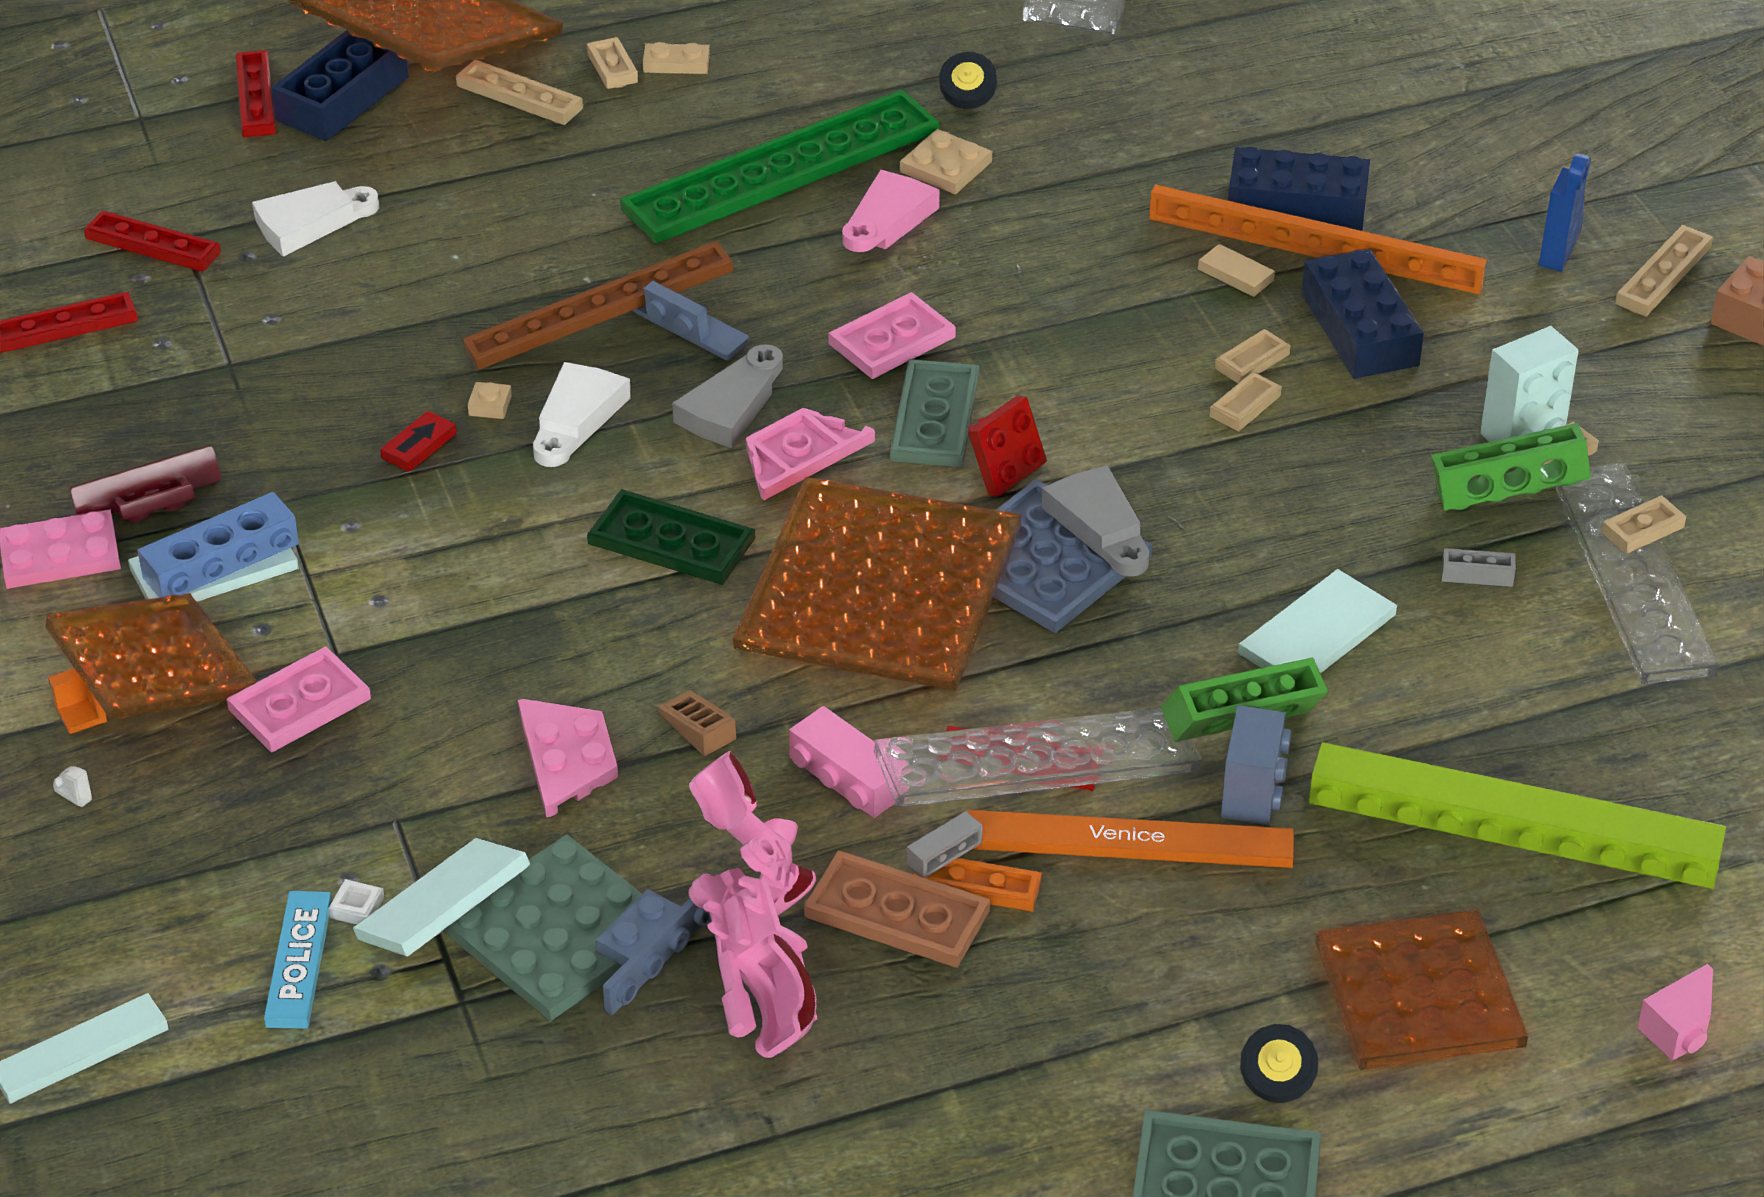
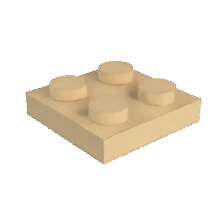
[900,129,992,195]

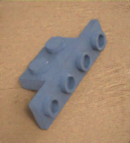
[632,281,749,360]
[596,889,711,1015]

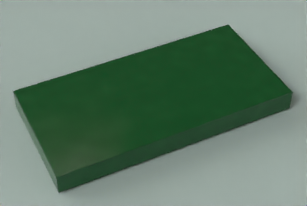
[587,489,755,585]

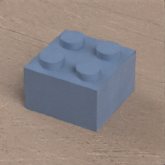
[1221,705,1291,826]

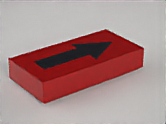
[380,411,457,472]

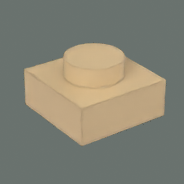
[468,382,512,419]

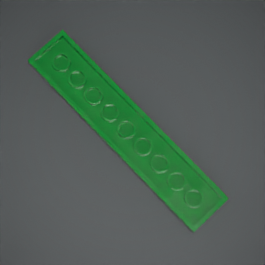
[620,90,939,244]

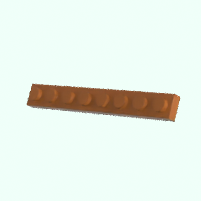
[462,241,733,370]

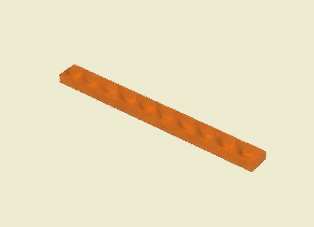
[1149,184,1487,295]

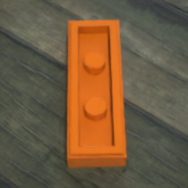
[914,858,1042,912]

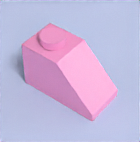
[1637,964,1713,1061]

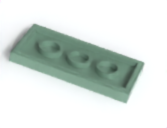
[890,359,979,468]

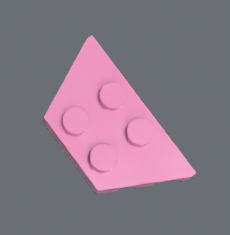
[746,408,875,501]
[518,699,618,817]

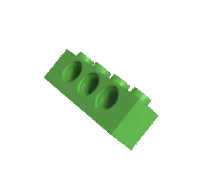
[1431,423,1591,511]
[1161,657,1328,742]

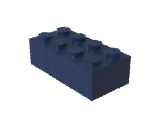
[271,24,409,141]
[1228,147,1370,231]
[1301,249,1424,379]

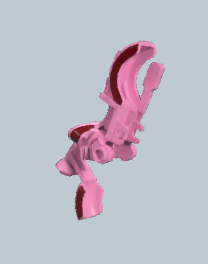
[689,751,817,1058]

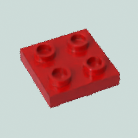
[967,396,1047,497]

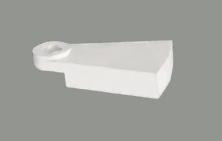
[252,181,379,257]
[533,362,630,467]

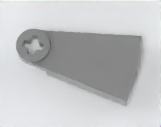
[672,344,783,448]
[1042,465,1149,576]

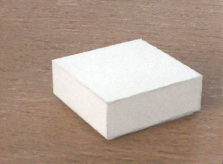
[328,879,385,925]

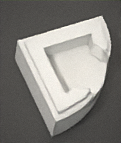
[53,766,92,807]

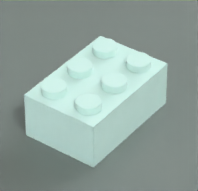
[1480,326,1578,442]

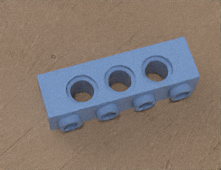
[137,492,299,603]

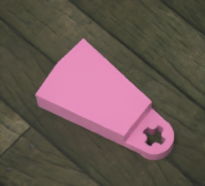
[842,170,940,252]

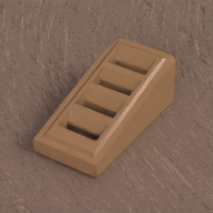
[658,690,736,757]

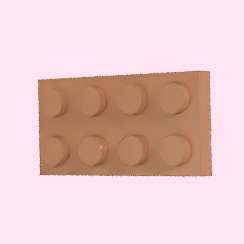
[804,850,990,968]

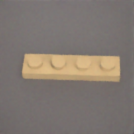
[456,60,583,125]
[1615,224,1713,317]

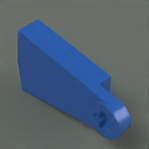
[1539,153,1591,272]

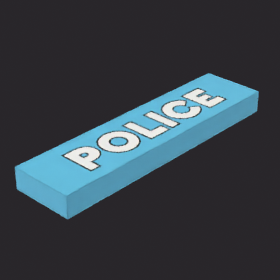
[264,891,332,1029]

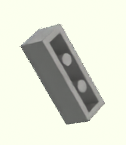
[1441,548,1516,587]
[907,811,983,878]

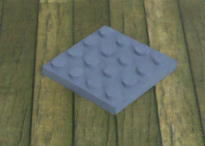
[939,479,1152,634]

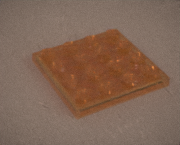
[45,593,257,719]
[1315,910,1528,1070]

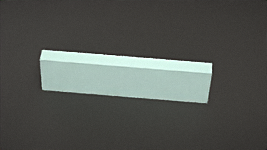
[0,993,168,1104]

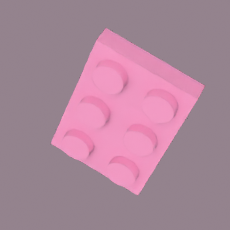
[828,292,956,379]
[0,510,121,589]
[226,646,371,753]

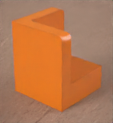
[48,664,107,734]

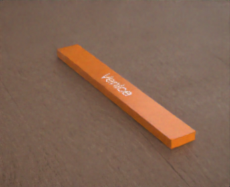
[968,810,1294,868]

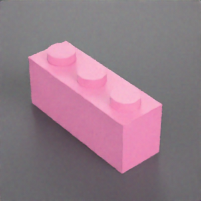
[789,706,908,819]

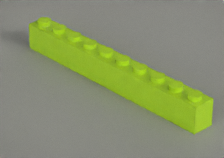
[1309,742,1726,889]

